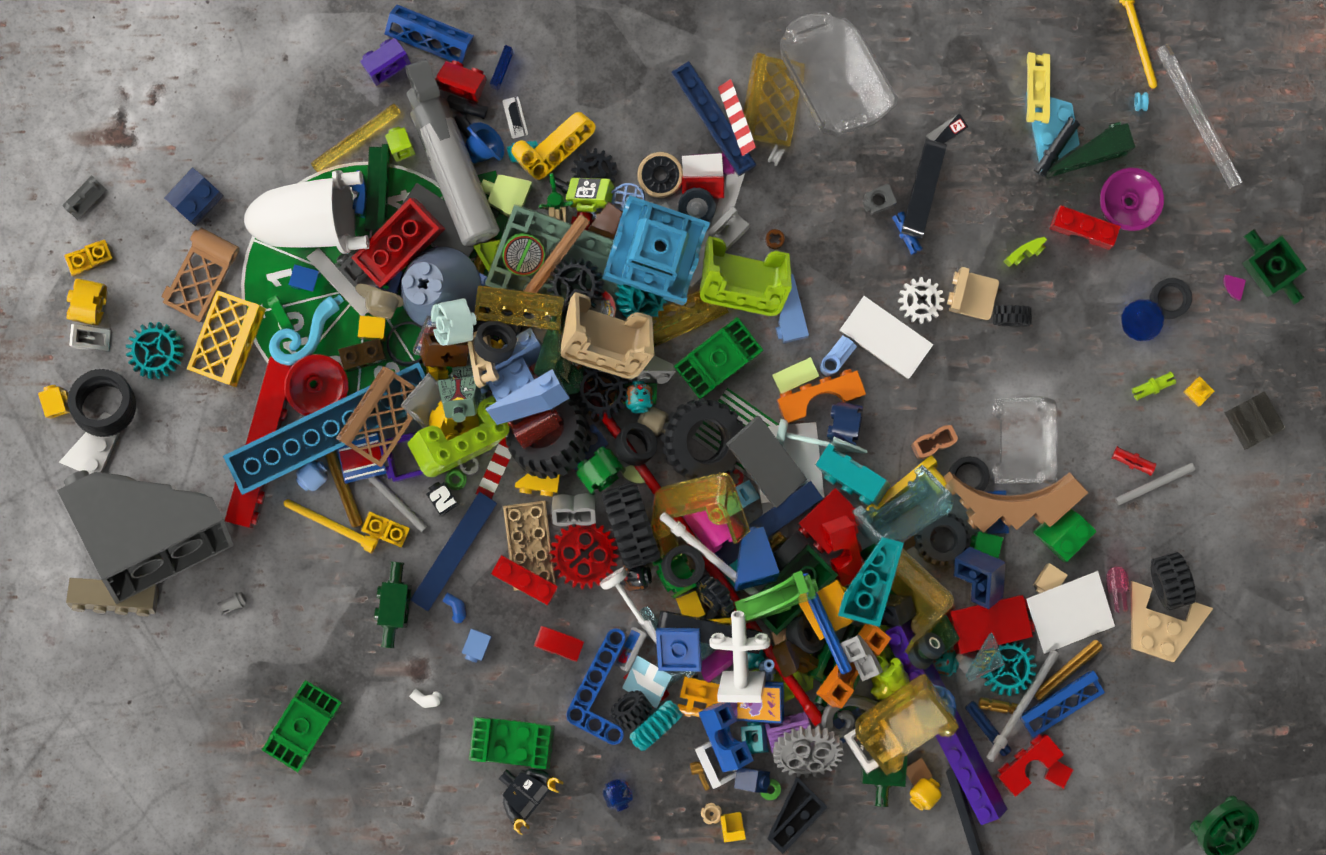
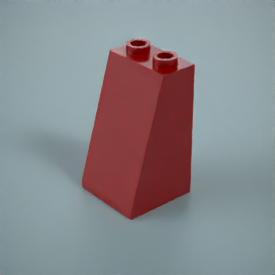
[945,595,1035,654]

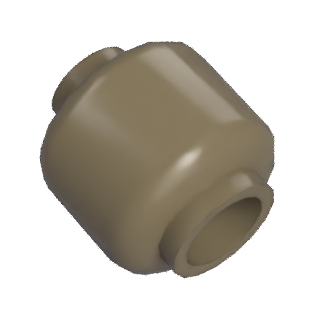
[638,406,669,437]

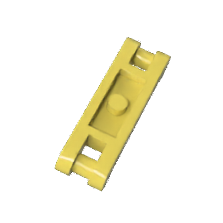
[1026,52,1050,124]

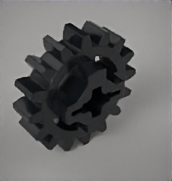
[571,148,617,183]
[695,574,735,616]

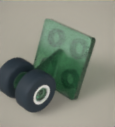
[908,604,960,669]

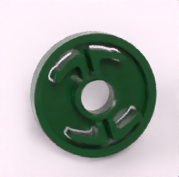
[1190,795,1259,855]

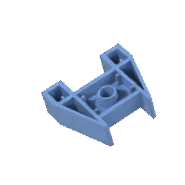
[472,327,569,425]

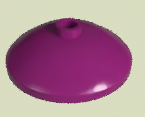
[1100,168,1164,231]

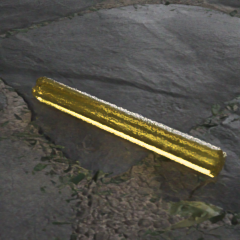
[311,103,401,172]

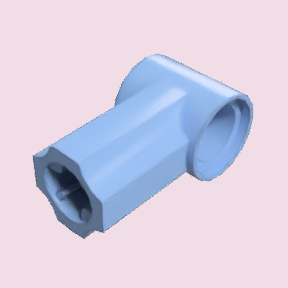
[820,335,857,377]

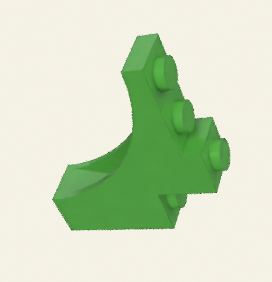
[734,571,819,624]

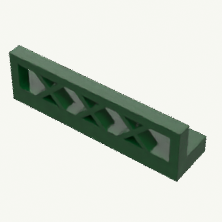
[365,144,391,232]

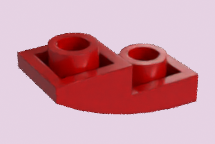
[534,626,584,662]

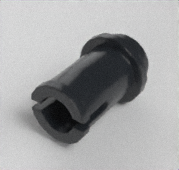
[454,112,471,138]

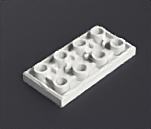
[839,296,933,379]

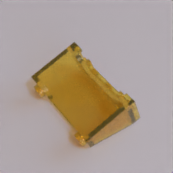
[855,674,959,775]

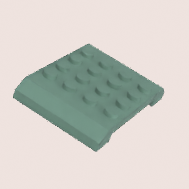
[485,204,619,313]

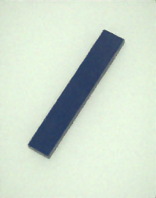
[671,61,756,177]
[714,481,824,571]
[410,492,498,612]

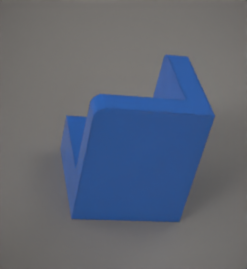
[288,264,321,292]

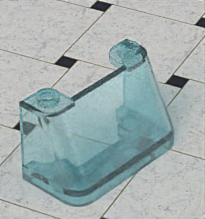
[852,465,954,545]

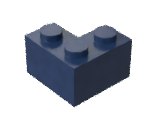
[954,547,1006,609]

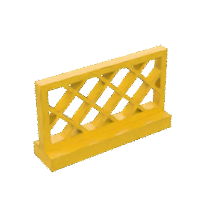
[187,290,266,387]

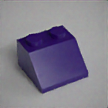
[360,38,411,86]

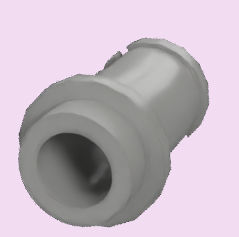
[217,592,247,615]

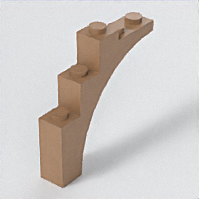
[944,472,1088,533]

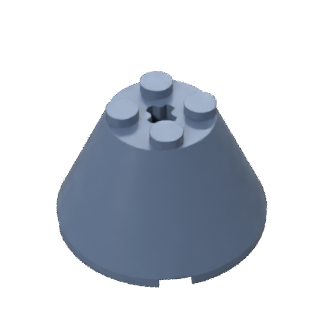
[400,247,481,327]

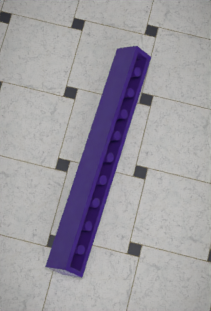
[884,620,1008,825]

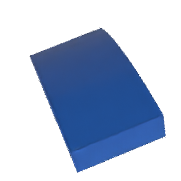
[349,170,367,218]

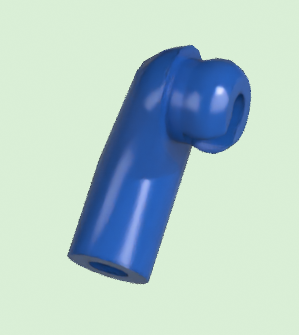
[442,593,467,623]

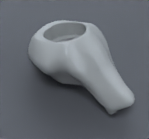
[956,652,981,674]

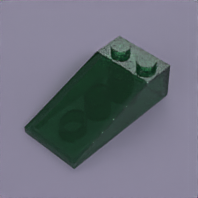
[1046,122,1135,178]
[534,301,584,394]

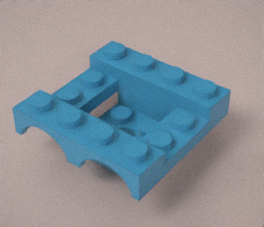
[602,195,710,305]

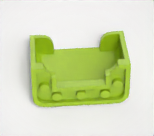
[700,236,792,316]

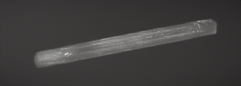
[1156,44,1243,189]

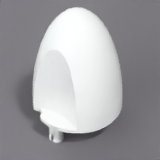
[244,170,370,254]

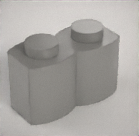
[552,493,596,526]

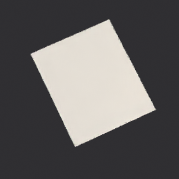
[760,422,824,503]
[1026,571,1115,654]

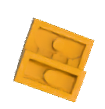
[799,580,854,640]

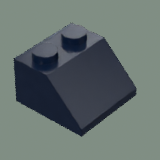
[164,167,224,226]

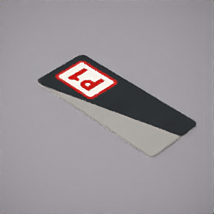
[927,114,968,143]

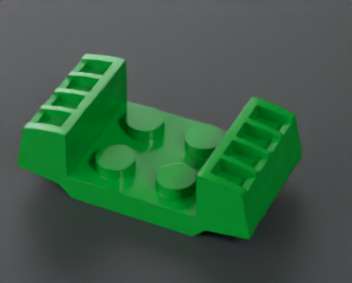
[674,317,763,399]
[262,680,342,773]
[469,716,555,769]

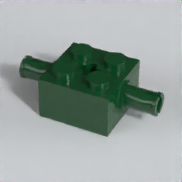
[1242,229,1307,305]
[374,561,412,648]
[807,624,861,707]
[860,719,908,807]

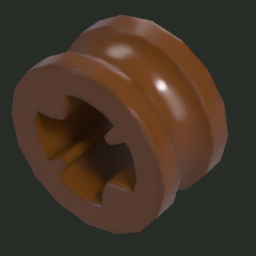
[765,229,785,249]

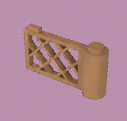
[161,228,240,322]

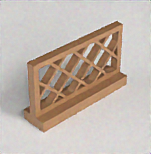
[336,366,416,467]

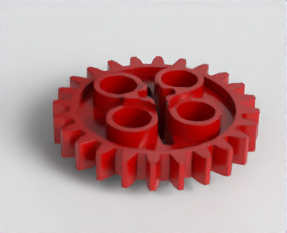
[549,523,619,590]

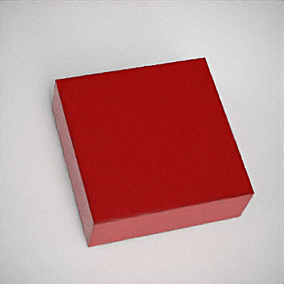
[1044,761,1073,789]

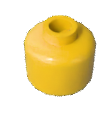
[910,778,942,811]

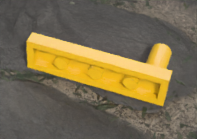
[866,455,948,520]

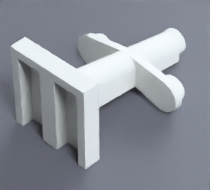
[710,611,770,703]

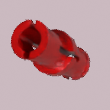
[1111,446,1156,476]

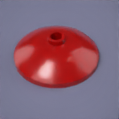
[284,354,348,416]

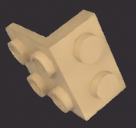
[947,267,999,320]

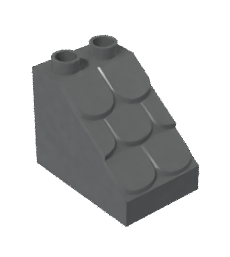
[57,470,234,604]

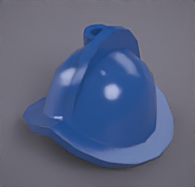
[465,122,504,164]

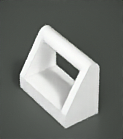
[694,741,737,789]

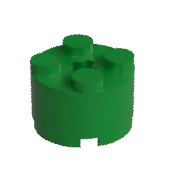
[576,446,626,495]
[652,554,697,599]

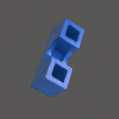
[698,702,754,772]

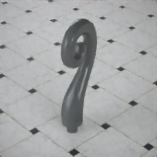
[821,694,904,738]

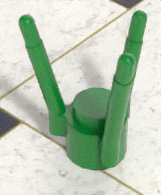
[539,173,573,211]

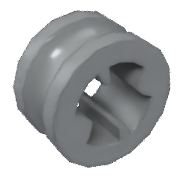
[767,145,785,166]
[460,458,479,475]

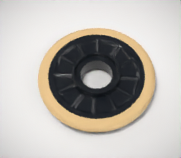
[637,152,683,198]

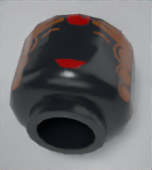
[620,564,652,592]

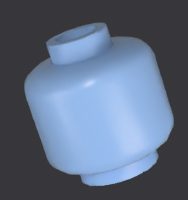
[296,461,328,491]

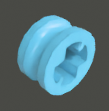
[1134,92,1149,111]

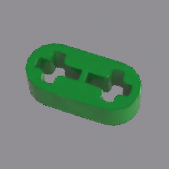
[267,295,295,330]

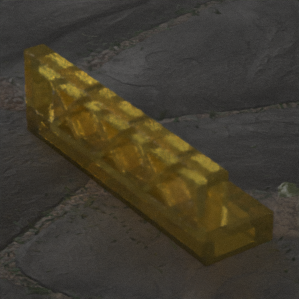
[474,286,564,330]
[652,290,729,347]

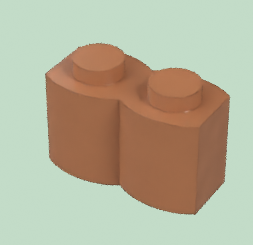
[911,425,958,459]

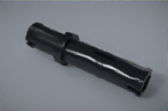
[1034,117,1080,177]

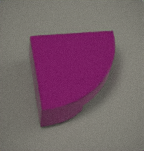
[1223,274,1246,301]

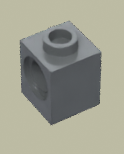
[862,184,897,216]

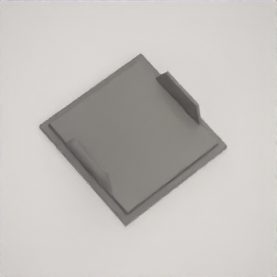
[401,373,441,428]

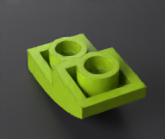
[1003,237,1047,267]

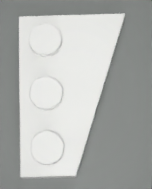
[59,412,120,474]

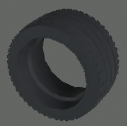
[68,369,136,437]

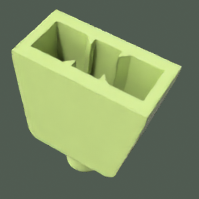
[481,175,532,218]

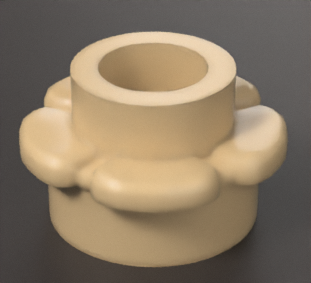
[701,803,722,824]

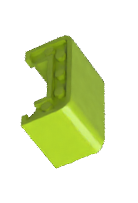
[407,395,509,477]

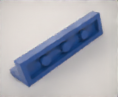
[384,5,474,64]
[1020,671,1105,738]

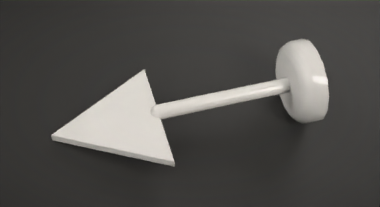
[599,567,657,644]

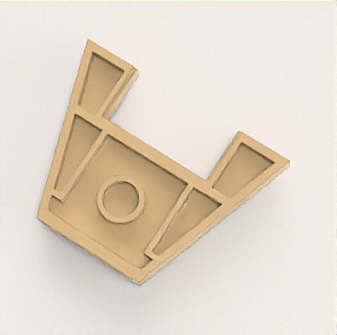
[1131,581,1213,662]

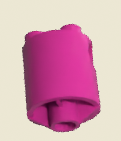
[682,491,742,553]

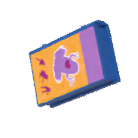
[730,681,784,724]

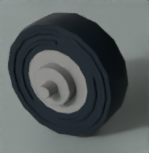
[678,188,716,222]

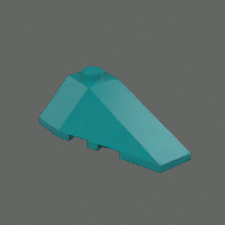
[838,537,904,627]

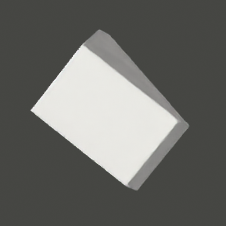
[69,324,111,351]

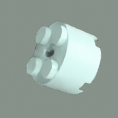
[431,298,476,346]

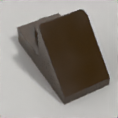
[772,640,819,678]

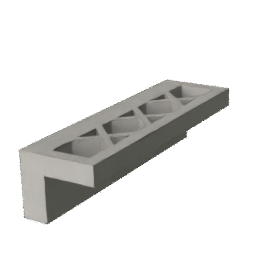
[690,206,750,287]

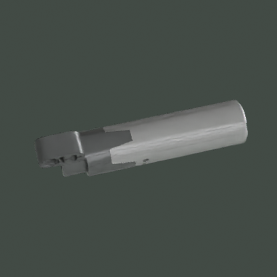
[405,59,500,246]

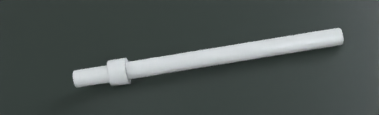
[659,512,758,596]

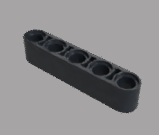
[901,139,947,239]
[657,610,763,654]

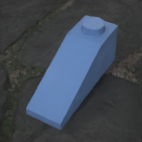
[775,274,809,344]

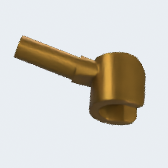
[690,762,710,791]

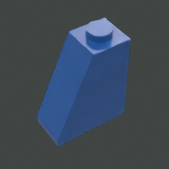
[734,527,779,591]

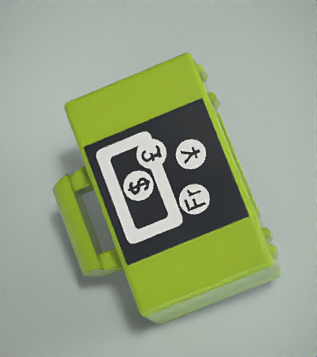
[566,178,615,212]

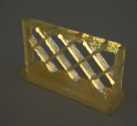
[743,52,804,147]

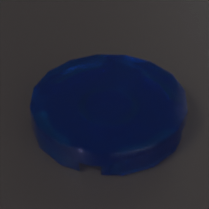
[1121,299,1164,341]

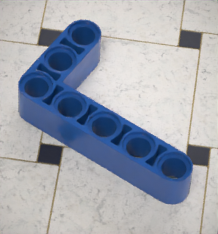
[566,628,626,745]

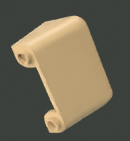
[561,292,654,379]

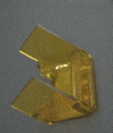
[651,473,750,559]
[850,548,954,654]

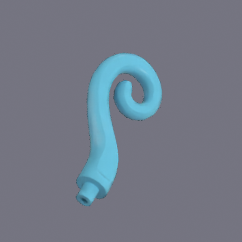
[269,295,344,366]

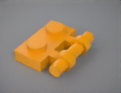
[678,676,721,717]

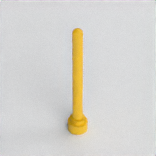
[1119,0,1157,89]
[284,499,379,554]

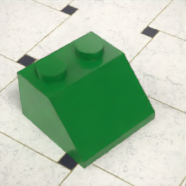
[1032,509,1097,562]

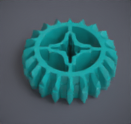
[615,265,668,318]
[126,322,184,379]
[978,641,1037,696]
[630,700,682,751]

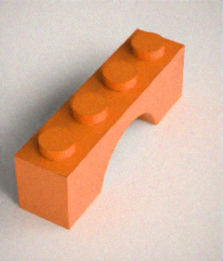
[776,369,866,424]
[816,624,891,708]

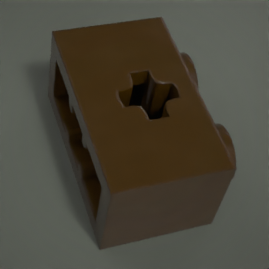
[338,338,388,372]

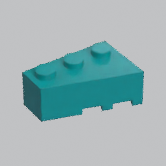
[815,443,891,506]

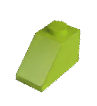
[385,127,416,162]

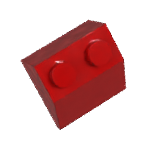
[435,60,487,103]

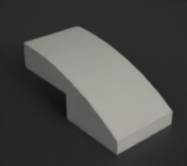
[840,635,883,681]

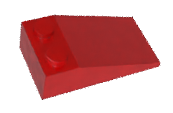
[351,198,445,288]

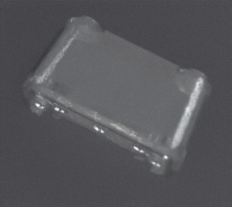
[992,397,1057,485]

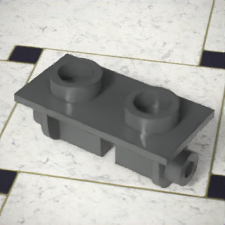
[62,175,107,220]

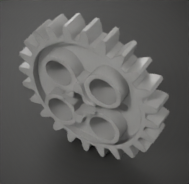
[773,725,844,778]

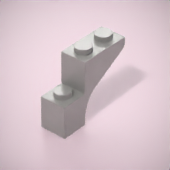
[629,355,676,384]

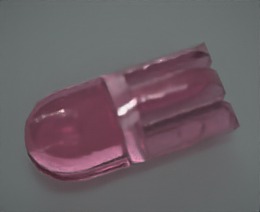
[1106,567,1130,613]

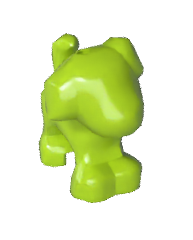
[870,650,914,700]

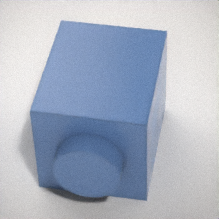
[462,629,492,663]

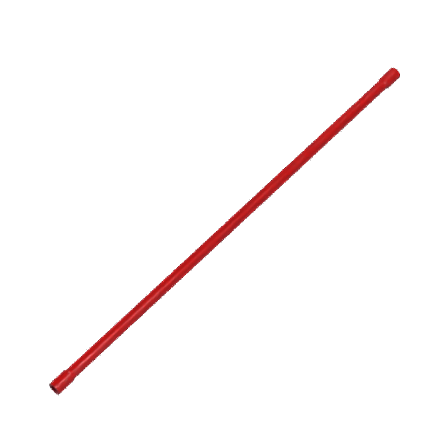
[564,359,822,726]

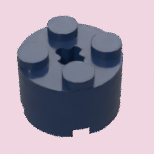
[827,402,863,446]

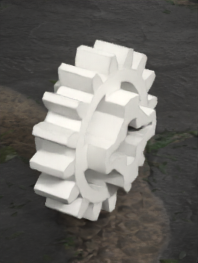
[898,277,945,324]

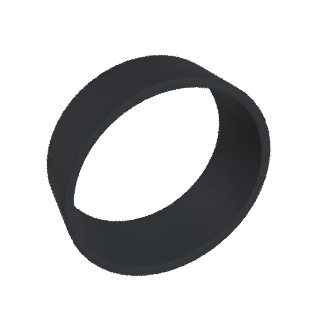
[386,322,423,367]

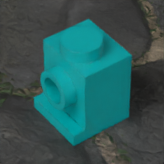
[741,722,769,754]

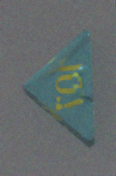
[965,633,1005,682]

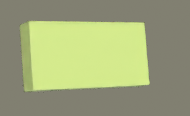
[772,357,820,394]

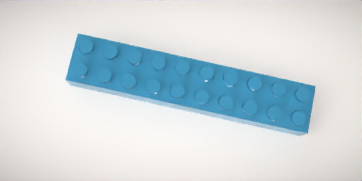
[223,362,425,495]

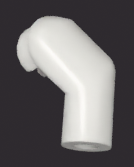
[409,689,443,708]

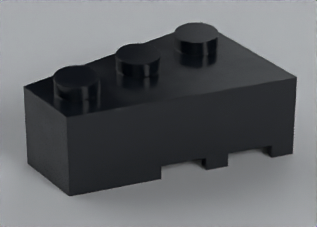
[767,777,829,854]

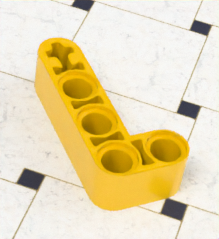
[512,112,596,180]

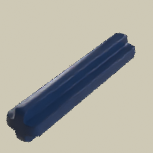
[965,701,1012,757]

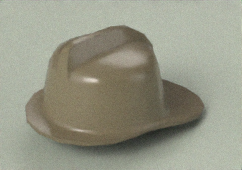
[355,284,403,319]

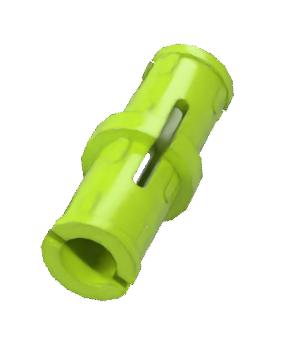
[1131,372,1176,401]

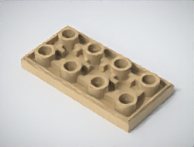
[503,501,556,591]

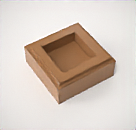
[906,758,933,786]

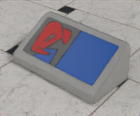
[615,627,647,672]

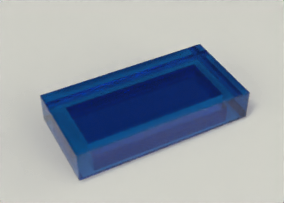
[490,45,514,91]

